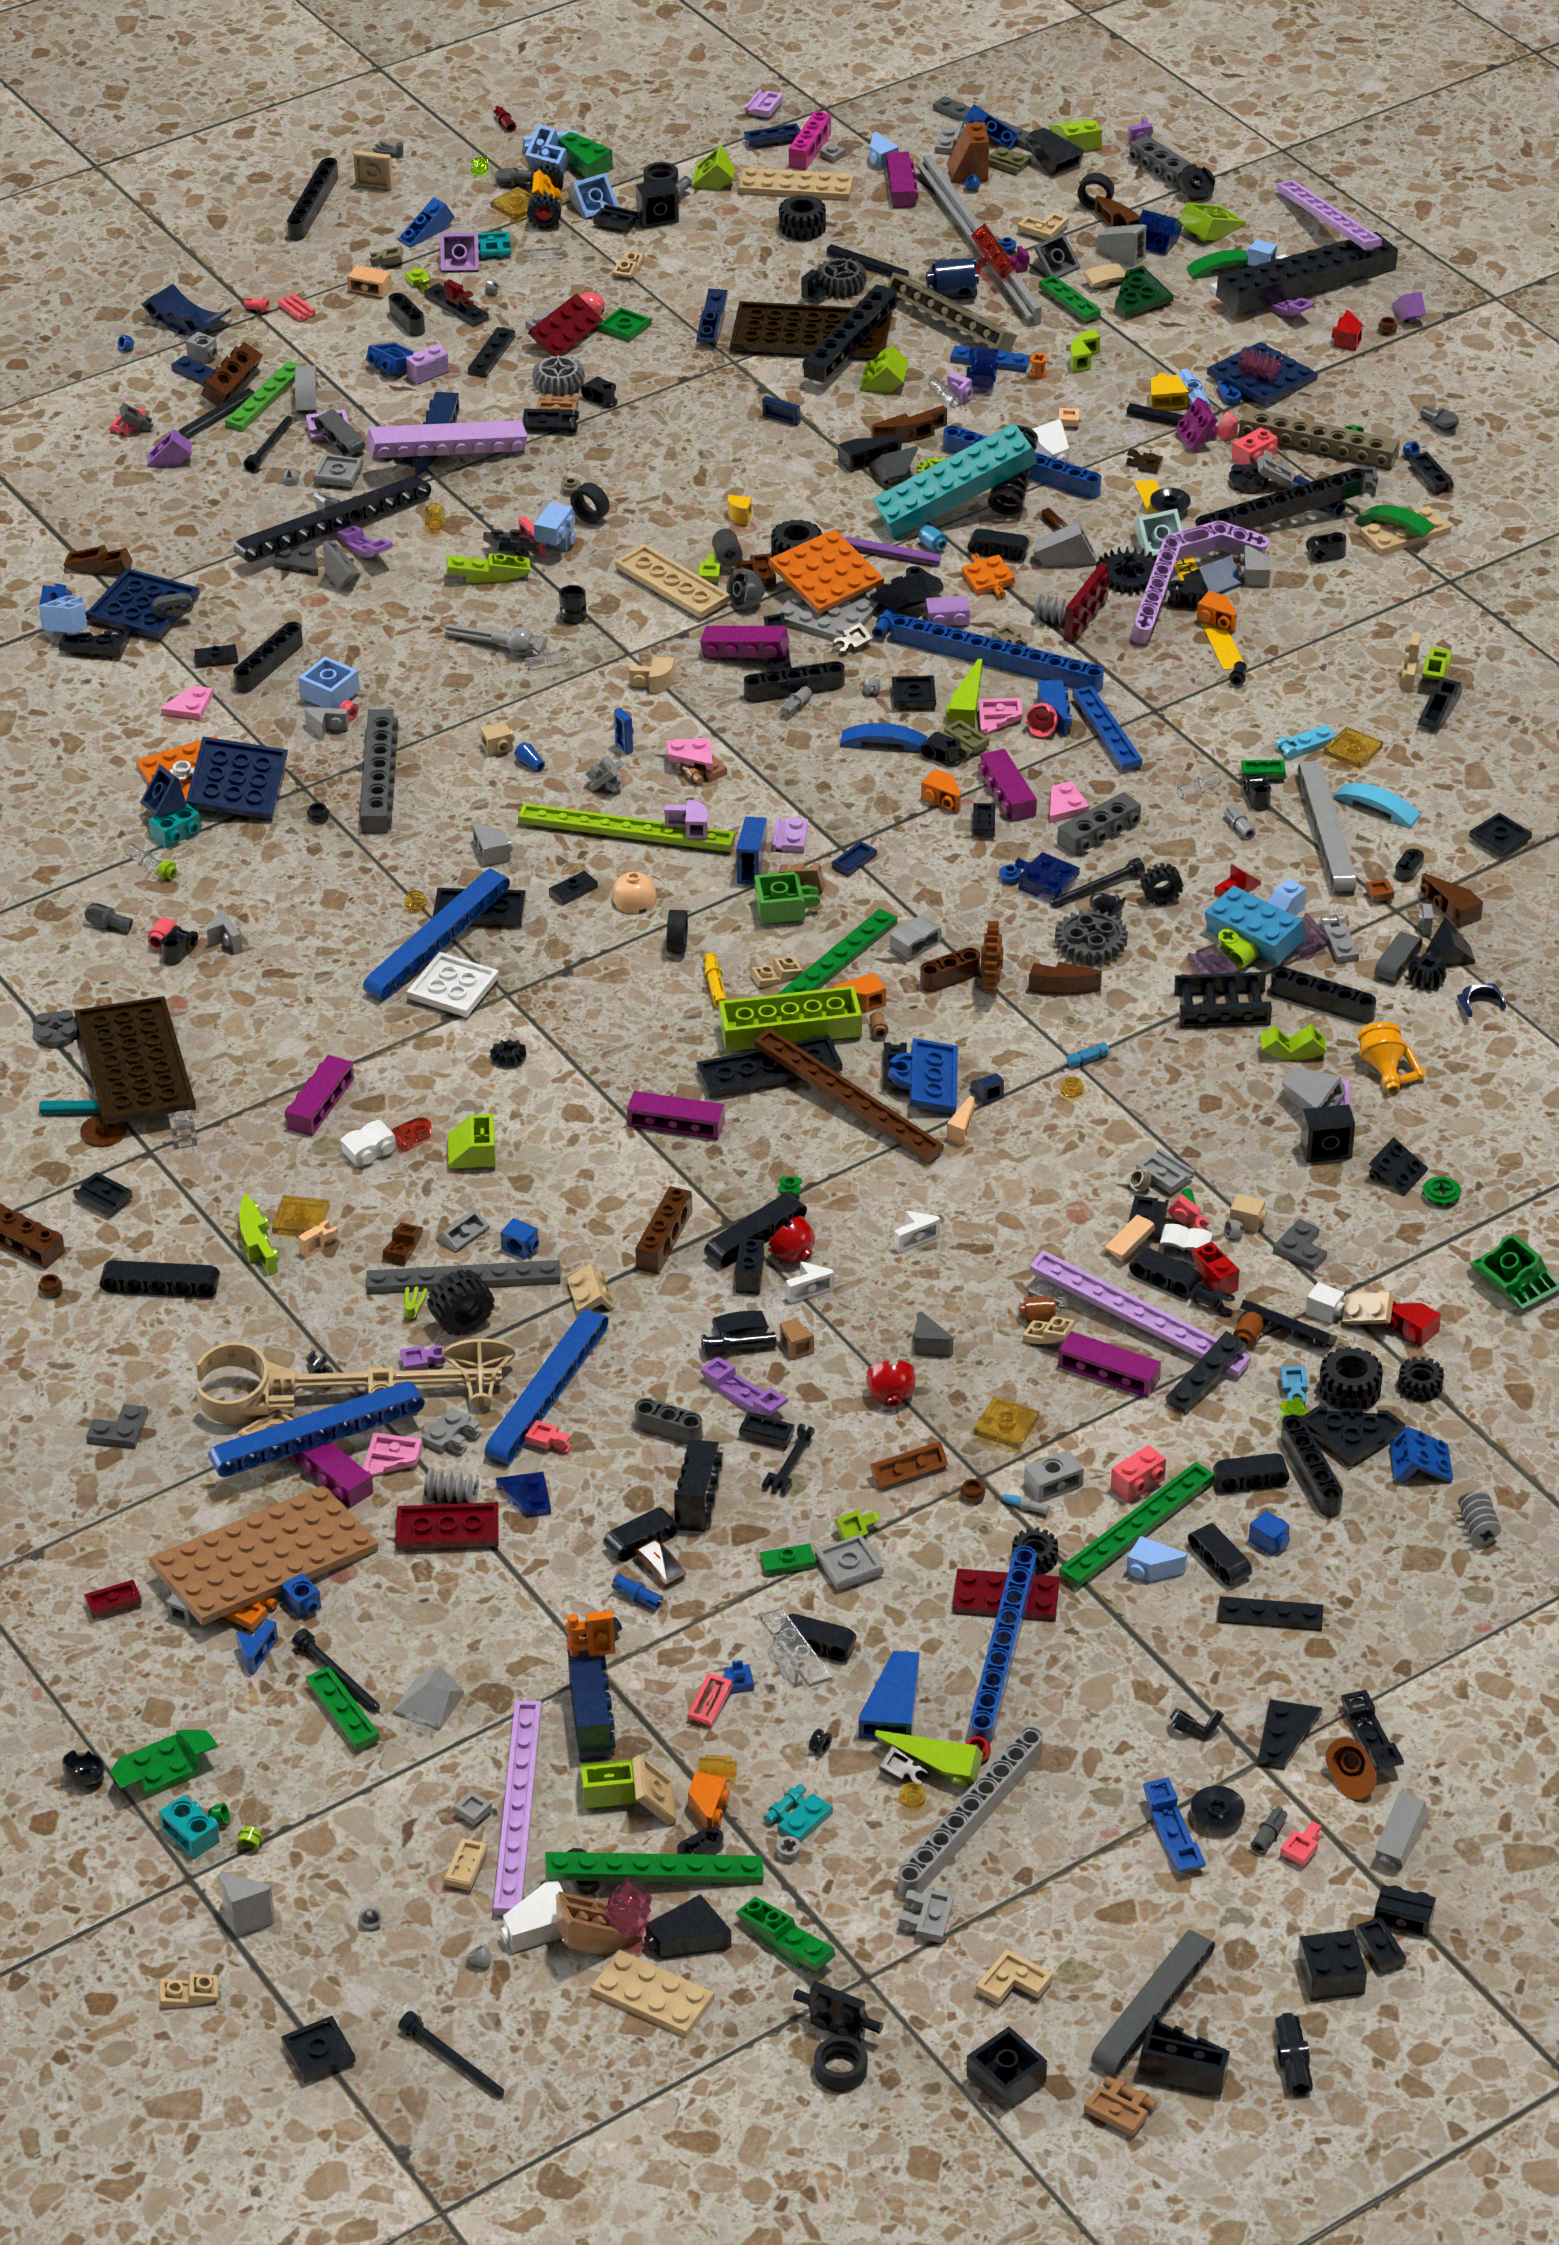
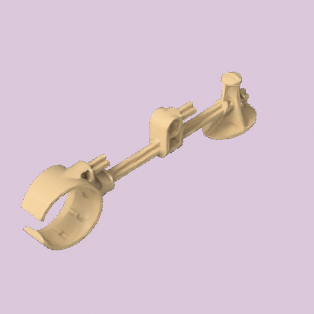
[196,1339,515,1425]

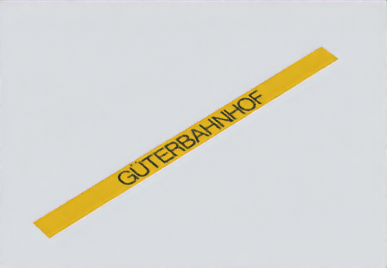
[1134,479,1243,670]

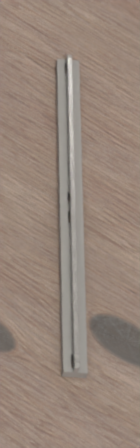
[917,155,1042,325]

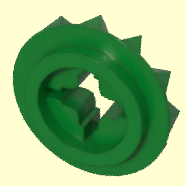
[1423,1176,1461,1206]

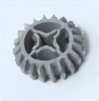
[532,355,585,396]

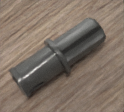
[1250,1806,1287,1854]

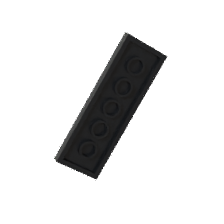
[696,1035,843,1098]

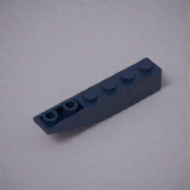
[411,392,460,476]

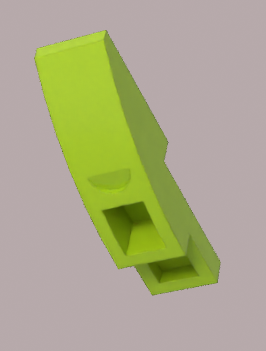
[446,553,531,583]
[239,1194,279,1275]

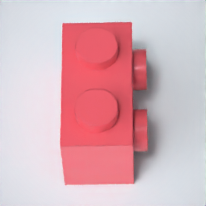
[1232,427,1278,465]
[1111,1445,1166,1503]

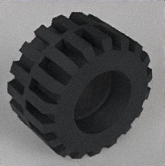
[779,195,826,240]
[771,519,822,557]
[427,1269,495,1335]
[1319,1347,1383,1410]

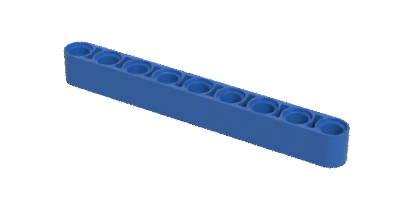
[943,425,1101,499]
[363,868,510,1001]
[484,1309,609,1465]
[208,1381,425,1478]
[970,1546,1036,1743]

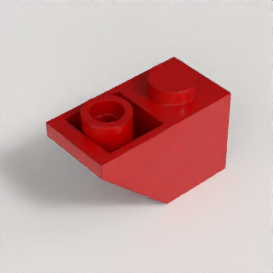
[1331,310,1363,351]
[1192,1241,1240,1294]
[1383,1303,1441,1347]

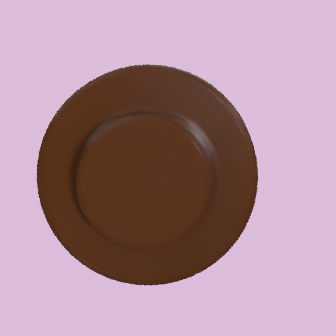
[1378,317,1398,334]
[38,1274,63,1296]
[960,1479,985,1502]

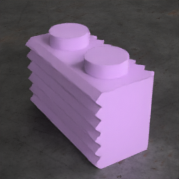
[406,344,449,385]
[925,595,970,627]

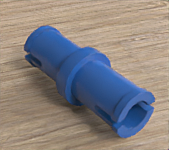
[872,607,897,639]
[611,1573,664,1611]

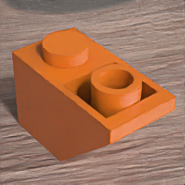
[1197,591,1237,632]
[921,769,961,813]
[833,972,886,1012]
[688,1772,730,1829]

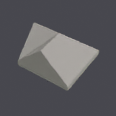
[323,540,361,588]
[393,1665,464,1730]

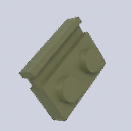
[989,147,1031,176]
[939,720,989,758]

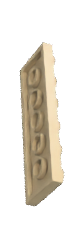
[738,167,854,201]
[615,544,730,619]

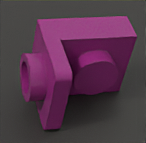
[1006,246,1030,273]

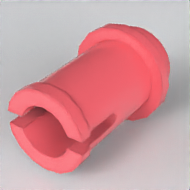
[244,297,270,313]

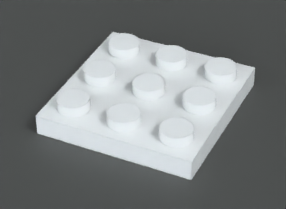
[407,952,499,1017]

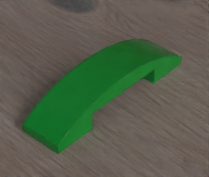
[1187,250,1253,279]
[1355,505,1434,538]

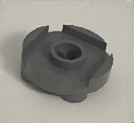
[33,1010,79,1048]

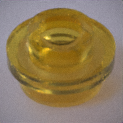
[404,890,427,911]
[1060,1077,1084,1098]
[899,1782,926,1808]

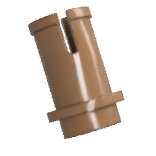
[870,1011,889,1039]

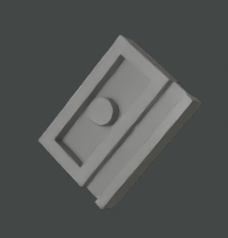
[1136,1148,1195,1194]

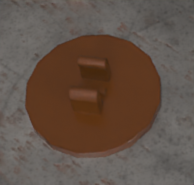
[80,1114,127,1147]

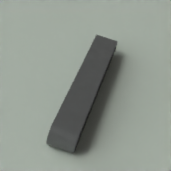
[1091,1930,1215,2076]

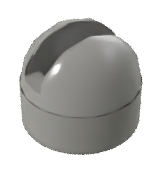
[485,278,499,294]
[283,469,299,486]
[863,678,880,696]
[1224,1219,1244,1238]
[359,1905,381,1929]
[467,1944,492,1968]

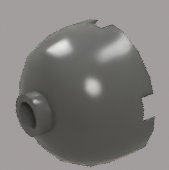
[726,569,765,610]

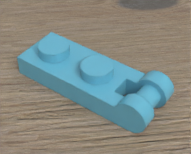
[1275,725,1338,759]

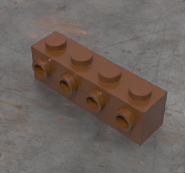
[0,1203,65,1269]

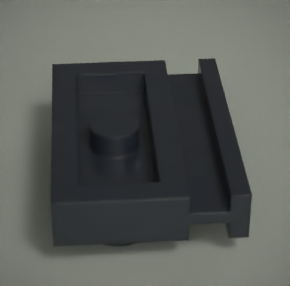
[593,204,639,232]
[73,1172,133,1216]
[1128,1195,1169,1239]

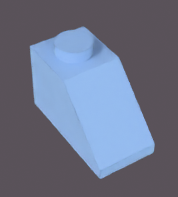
[869,132,899,170]
[1268,879,1306,916]
[1127,1536,1187,1582]

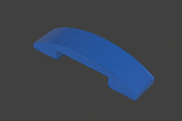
[840,723,928,753]
[1143,1777,1206,1873]

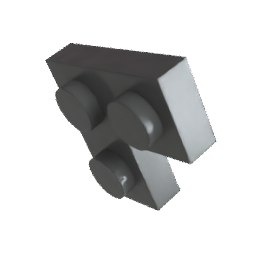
[1273,1219,1327,1272]
[86,1404,148,1449]

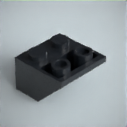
[869,573,933,610]

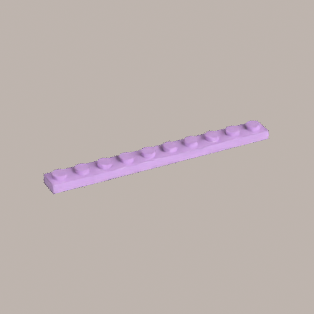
[1277,180,1382,250]
[1030,1250,1251,1378]
[493,1700,542,1915]

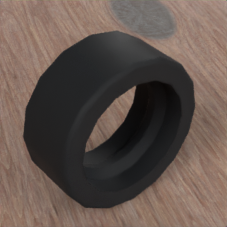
[643,162,678,184]
[1077,172,1115,210]
[570,483,610,523]
[667,910,688,953]
[814,2035,868,2091]

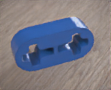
[1217,380,1241,406]

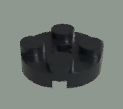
[1177,164,1215,201]
[1228,462,1269,494]

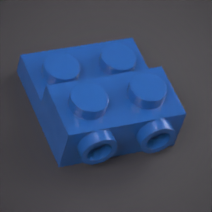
[366,342,414,376]

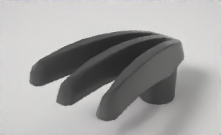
[373,141,404,157]

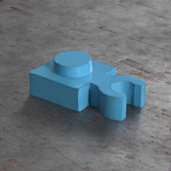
[1280,1366,1308,1407]

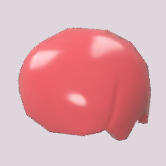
[580,292,605,316]
[1025,702,1058,738]

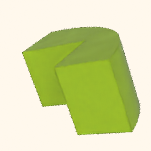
[1070,329,1100,373]
[1422,647,1452,680]
[1260,1024,1327,1061]

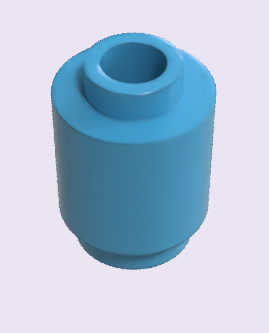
[918,525,948,553]

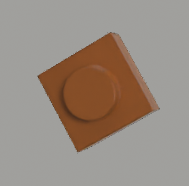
[1365,879,1394,903]

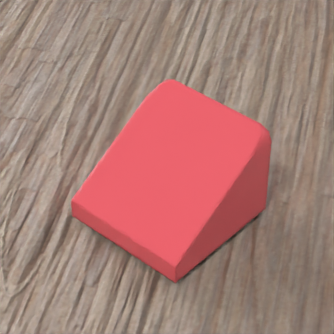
[1217,411,1238,441]

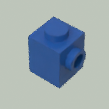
[1249,1510,1290,1556]

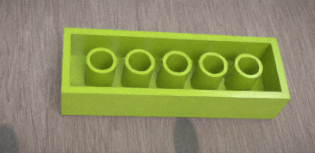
[719,986,862,1052]

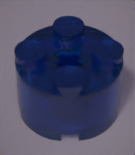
[966,346,999,388]

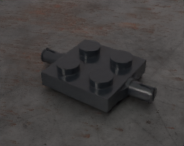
[483,529,537,556]
[793,1981,884,2043]

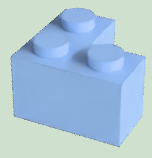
[525,125,569,174]
[534,502,576,551]
[39,595,87,635]

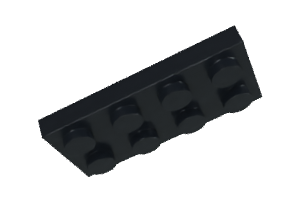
[433,888,526,926]

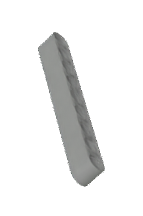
[1298,762,1356,893]
[898,1726,1043,1898]

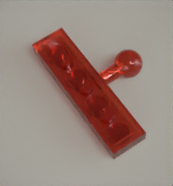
[971,223,1017,279]

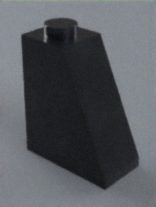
[1026,127,1084,176]
[644,1894,732,1959]

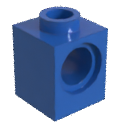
[500,1218,539,1259]
[281,1573,321,1619]

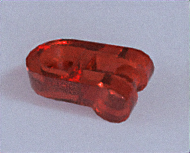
[391,1117,432,1152]

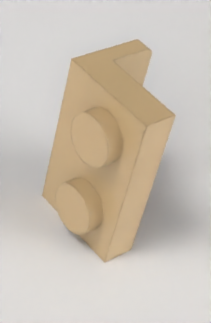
[567,1263,614,1313]
[1342,1290,1400,1325]

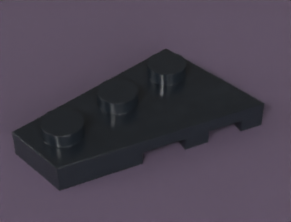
[58,629,131,657]
[1258,1699,1322,1770]

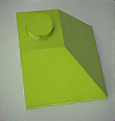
[692,145,735,189]

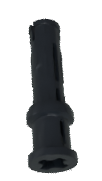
[701,1332,777,1356]

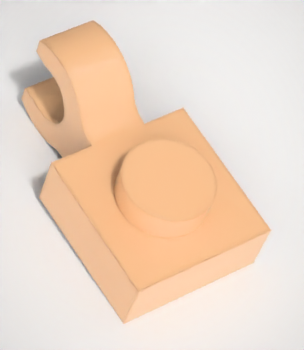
[298,1220,338,1258]

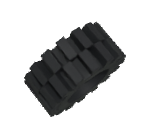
[1140,863,1184,905]
[1398,1356,1444,1402]
[1012,1527,1058,1575]

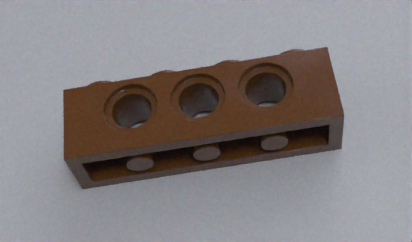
[201,342,263,406]
[635,1186,693,1275]

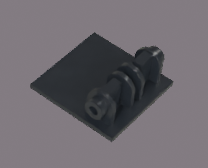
[1369,1137,1429,1196]

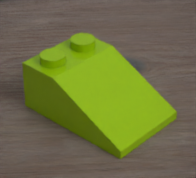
[1049,118,1102,152]
[1178,202,1246,242]

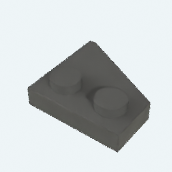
[275,546,318,576]

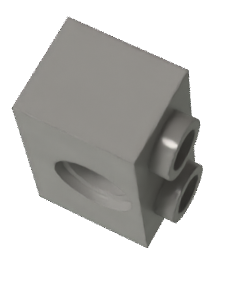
[1024,1449,1084,1503]

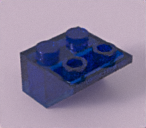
[1137,209,1183,255]

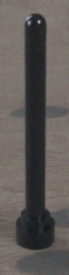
[243,415,293,472]
[1050,857,1145,907]
[292,1628,380,1712]
[398,2011,504,2098]

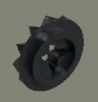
[490,1039,527,1067]

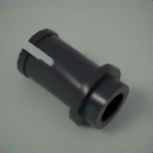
[1229,661,1247,686]

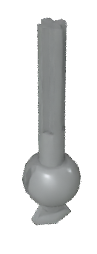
[445,624,548,656]

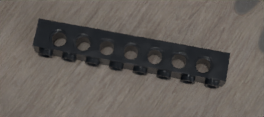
[802,284,897,383]

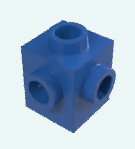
[39,583,73,605]

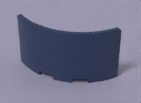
[141,284,232,335]

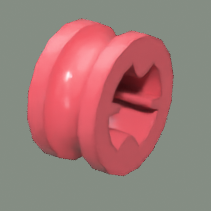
[339,700,359,721]

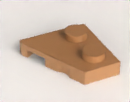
[778,863,825,893]

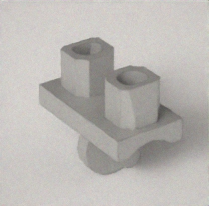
[585,755,624,792]

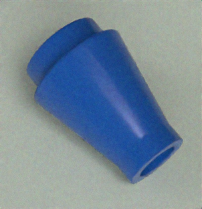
[514,742,545,772]

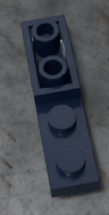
[696,288,728,343]

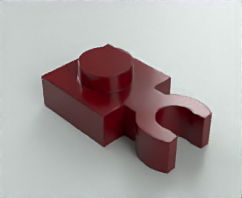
[444,279,474,307]

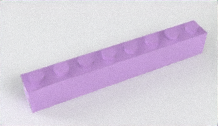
[366,420,528,458]

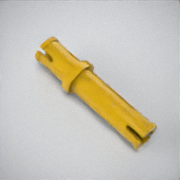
[703,953,727,1009]

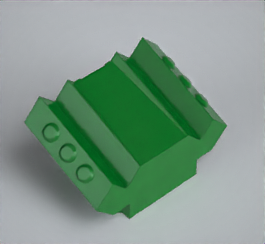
[1469,1233,1559,1309]

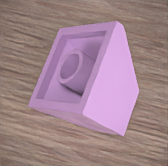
[440,232,479,271]

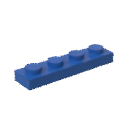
[950,345,1031,373]

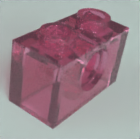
[603,1877,652,1939]

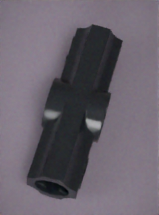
[1275,2013,1313,2097]

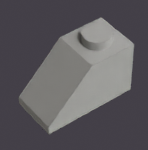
[472,822,513,866]

